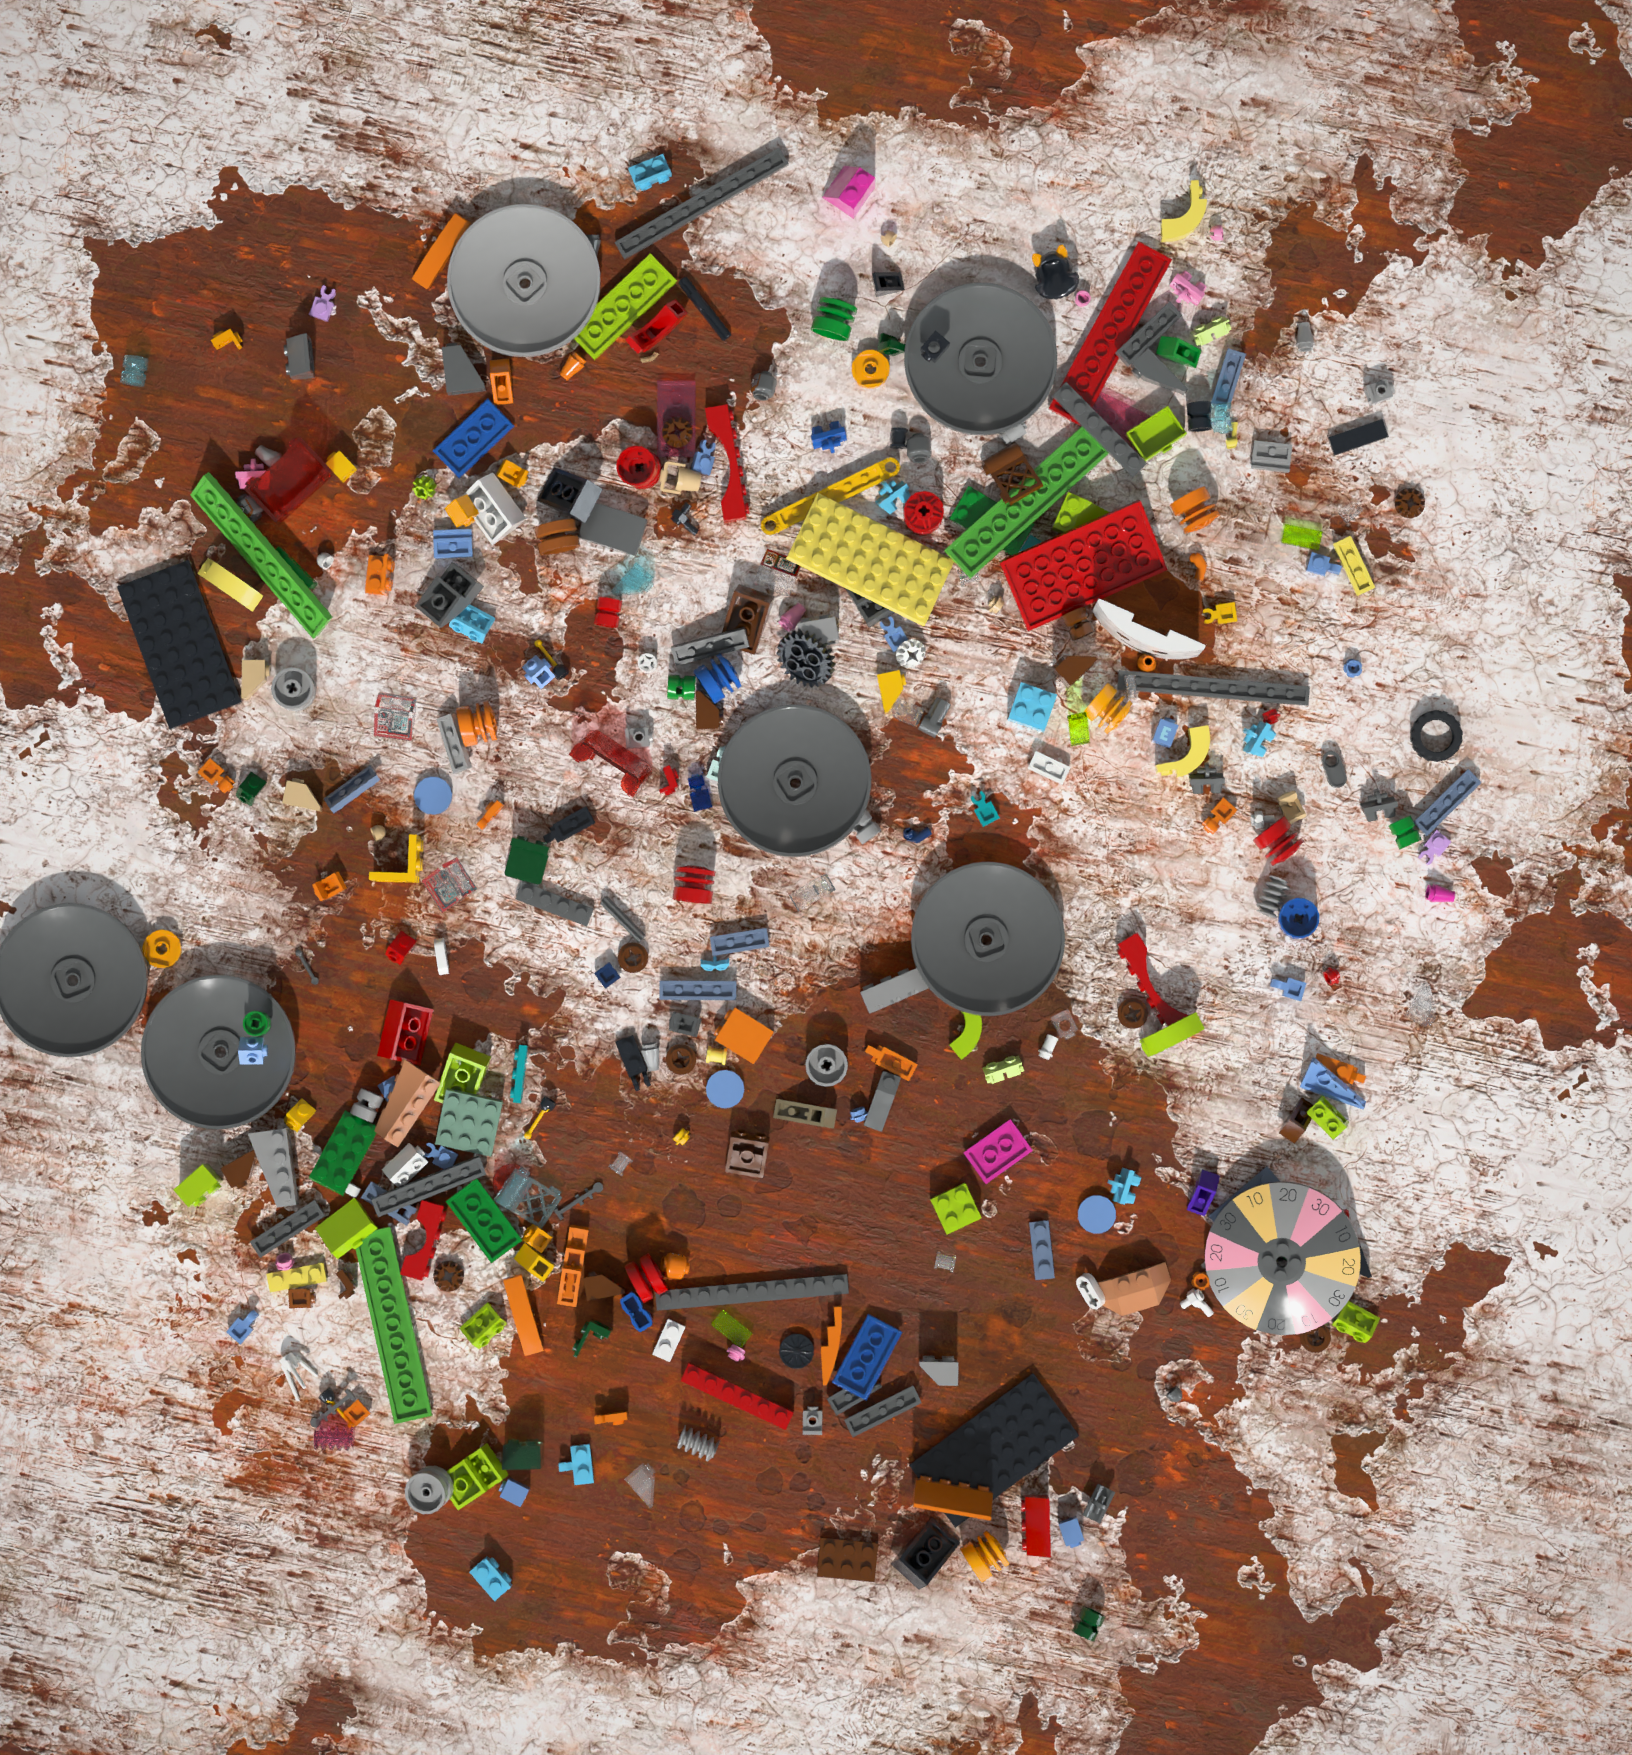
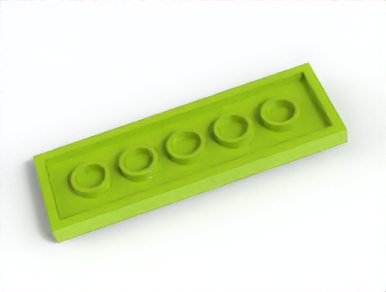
[574,253,677,361]

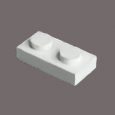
[1028,751,1071,785]
[652,1319,686,1362]

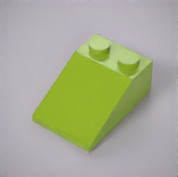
[1052,492,1109,534]
[434,1043,491,1104]

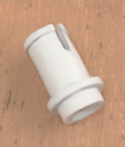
[1038,1034,1058,1060]

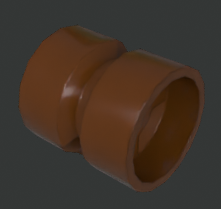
[1062,607,1095,641]

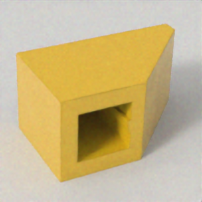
[513,1243,556,1282]

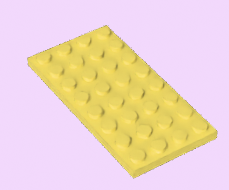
[786,493,954,626]

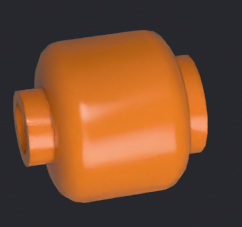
[660,1253,690,1279]

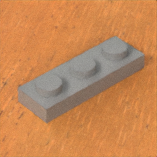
[436,713,472,774]

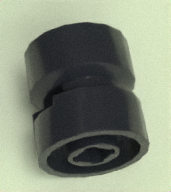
[1186,401,1213,432]

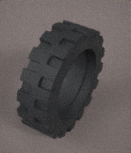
[1410,710,1463,762]

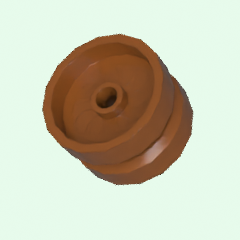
[534,519,580,555]

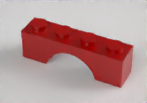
[400,1199,447,1281]

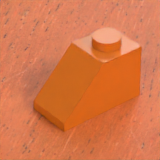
[490,359,513,405]

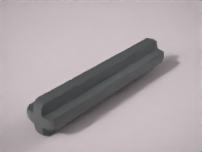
[600,896,646,942]

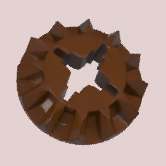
[662,417,693,448]
[1394,488,1425,518]
[618,942,648,973]
[1117,998,1148,1029]
[666,1044,696,1075]
[433,1261,464,1292]
[1300,1325,1331,1353]

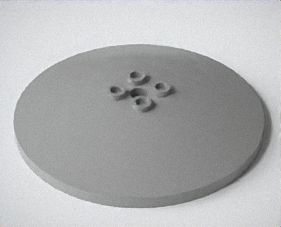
[447,204,601,357]

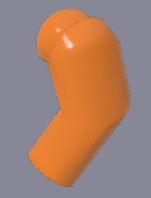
[1189,553,1207,581]

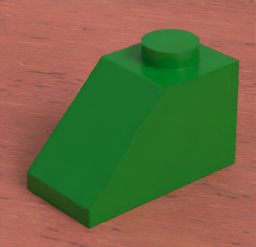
[1156,336,1202,368]

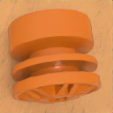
[1169,486,1220,534]
[456,701,498,747]

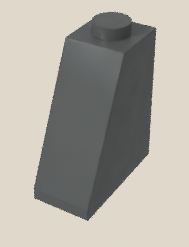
[442,343,486,396]

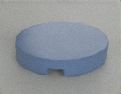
[414,777,452,815]
[706,1070,744,1108]
[1078,1195,1116,1234]

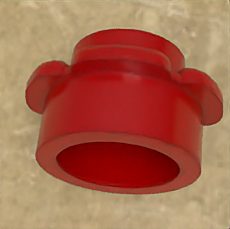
[1262,709,1281,725]
[1323,967,1340,985]

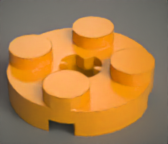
[851,350,890,389]
[142,930,182,968]

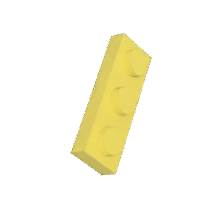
[1333,536,1375,596]
[266,1262,327,1293]

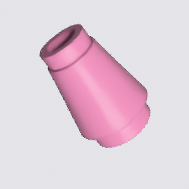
[778,603,806,632]

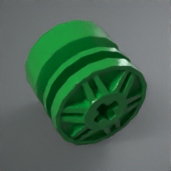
[810,297,858,341]

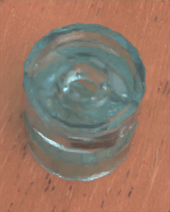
[120,355,149,387]

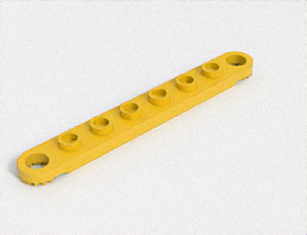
[761,457,900,535]

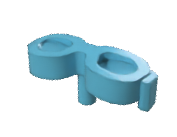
[700,956,729,971]

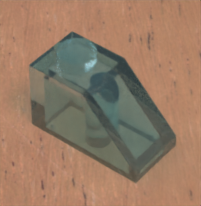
[1211,402,1234,434]
[611,563,654,596]

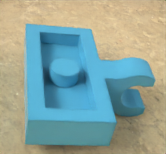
[559,1444,594,1485]

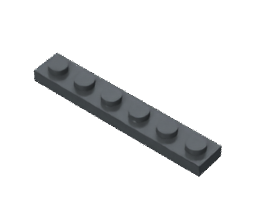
[1052,382,1147,478]
[371,1155,486,1217]

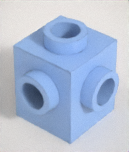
[522,655,555,689]
[238,1037,268,1064]

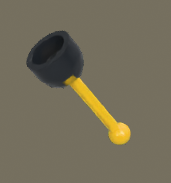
[534,640,570,681]
[524,1096,557,1139]
[318,1387,355,1429]

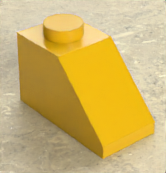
[877,670,906,714]

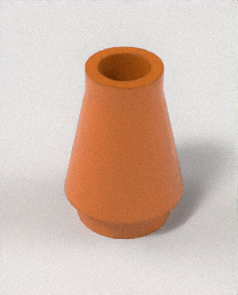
[559,352,586,381]
[1137,654,1156,673]

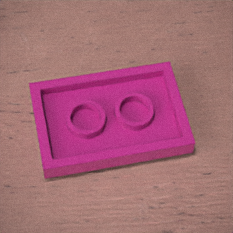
[963,1119,1033,1184]

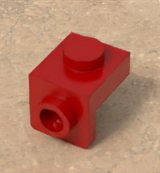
[659,765,679,796]
[385,930,417,965]

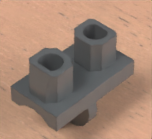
[1188,762,1225,794]
[1360,788,1398,822]
[1082,1484,1115,1524]

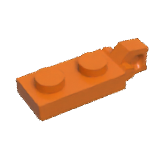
[864,1045,918,1081]
[1316,1053,1366,1085]

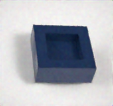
[594,962,621,989]

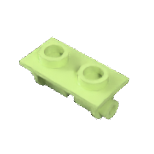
[1190,316,1231,346]
[982,1056,1024,1084]

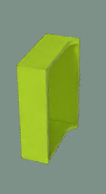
[1126,406,1187,462]
[315,1198,378,1259]

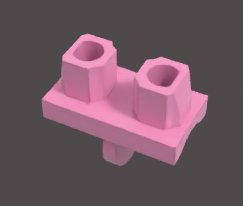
[1169,270,1206,306]
[235,459,273,490]

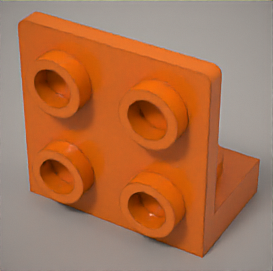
[365,553,395,596]

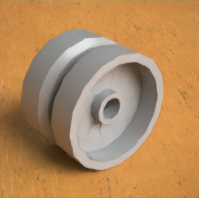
[271,667,317,712]
[806,1044,848,1087]
[405,1466,454,1514]

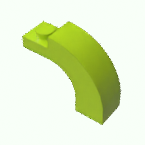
[949,1011,982,1060]
[1139,1012,1205,1057]

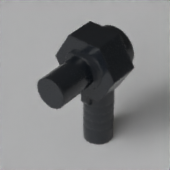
[670,502,699,536]

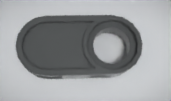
[1321,751,1347,788]

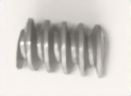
[1254,875,1290,918]
[678,1425,721,1462]

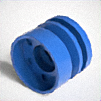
[693,653,742,704]
[1278,898,1320,939]

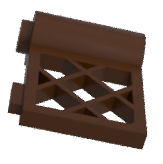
[981,442,1043,505]

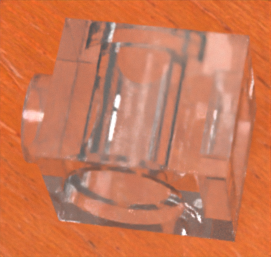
[1050,1009,1078,1040]

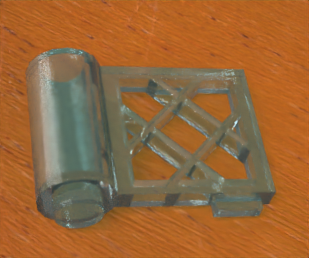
[494,1166,562,1229]

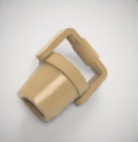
[659,461,701,494]

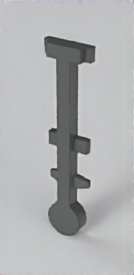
[553,1182,603,1220]
[310,1389,356,1428]

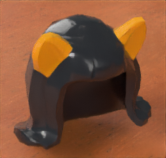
[1032,244,1079,300]

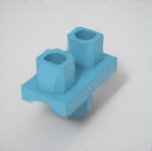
[875,480,911,514]
[1242,721,1276,757]
[1107,1168,1141,1205]

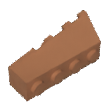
[374,1058,441,1147]

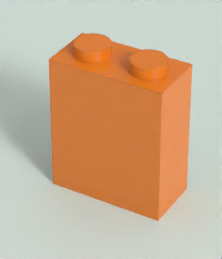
[714,1008,774,1064]

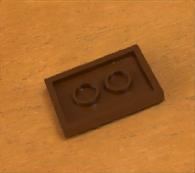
[817,1537,878,1582]

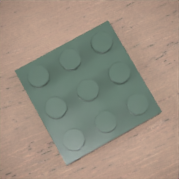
[435,1088,503,1157]

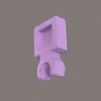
[309,285,336,322]
[1418,830,1451,865]

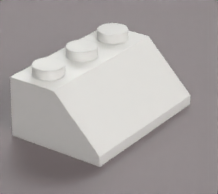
[462,473,526,545]

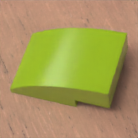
[446,1443,509,1510]

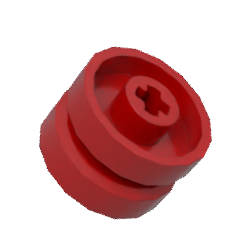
[625,1253,668,1303]

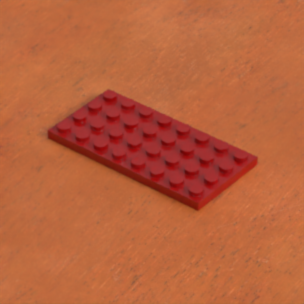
[999,500,1168,631]

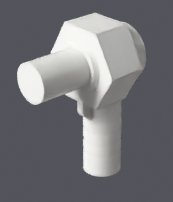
[1251,811,1275,829]
[1180,1288,1214,1317]

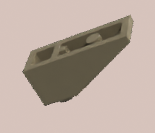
[773,1099,837,1128]

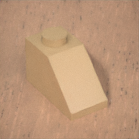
[241,660,271,700]
[282,778,323,812]

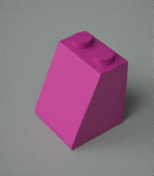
[822,166,876,219]

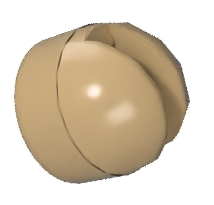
[881,230,897,247]
[370,825,386,842]

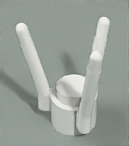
[279,1352,318,1401]

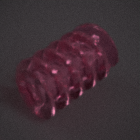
[314,1425,355,1451]

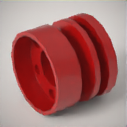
[616,446,663,490]
[903,491,944,535]
[1252,816,1304,866]
[672,865,716,904]

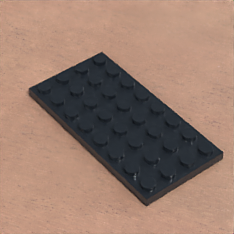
[117,560,242,730]
[909,1373,1079,1528]

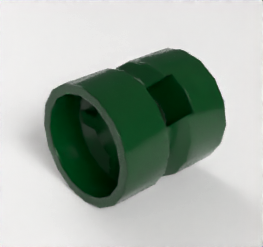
[1072,1606,1106,1642]

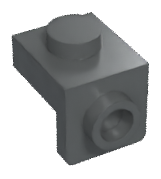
[669,1012,702,1037]

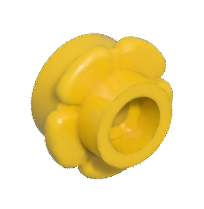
[673,1128,690,1145]

